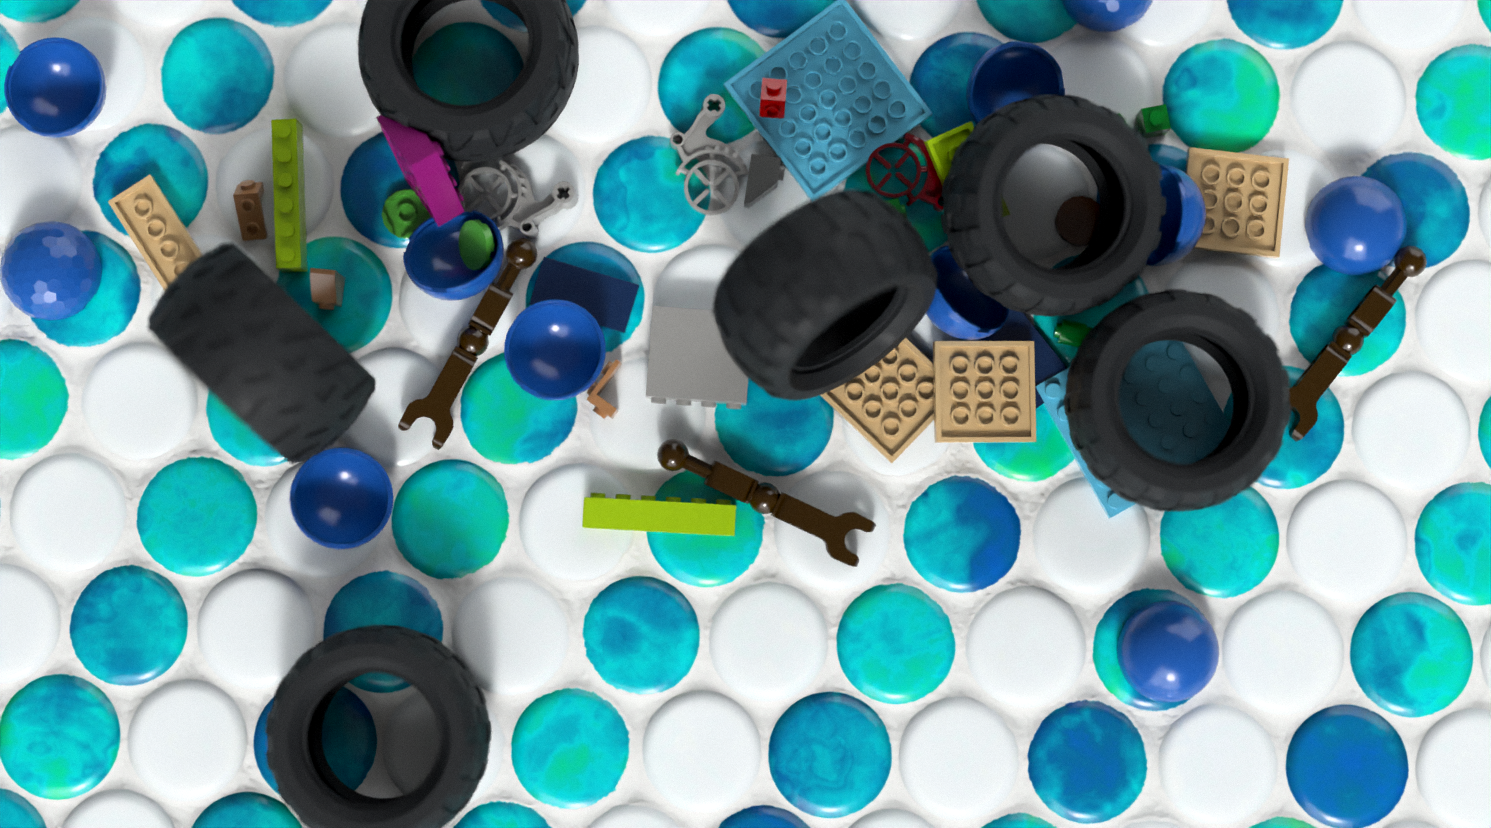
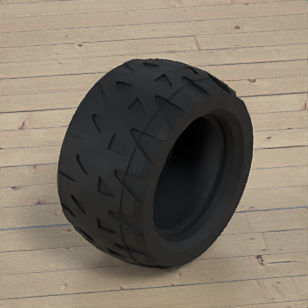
[358,0,579,162]
[147,242,376,464]

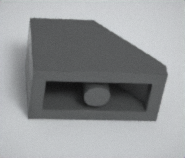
[744,154,785,208]

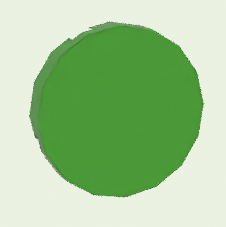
[382,189,431,239]
[459,219,494,270]

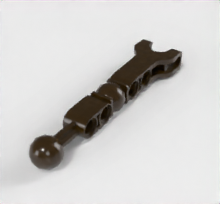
[398,238,538,450]
[1288,246,1427,441]
[657,439,876,567]

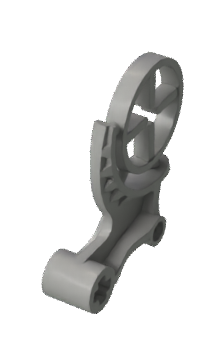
[670,94,749,216]
[458,159,578,240]

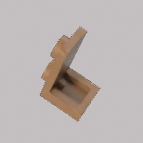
[233,180,268,241]
[587,359,622,419]

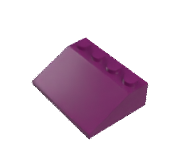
[376,115,465,227]

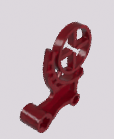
[865,133,944,212]

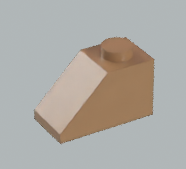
[310,268,345,310]

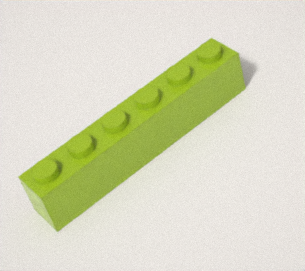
[271,118,307,273]
[582,493,736,536]

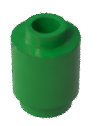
[1053,319,1092,348]

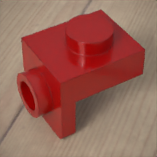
[759,78,787,119]

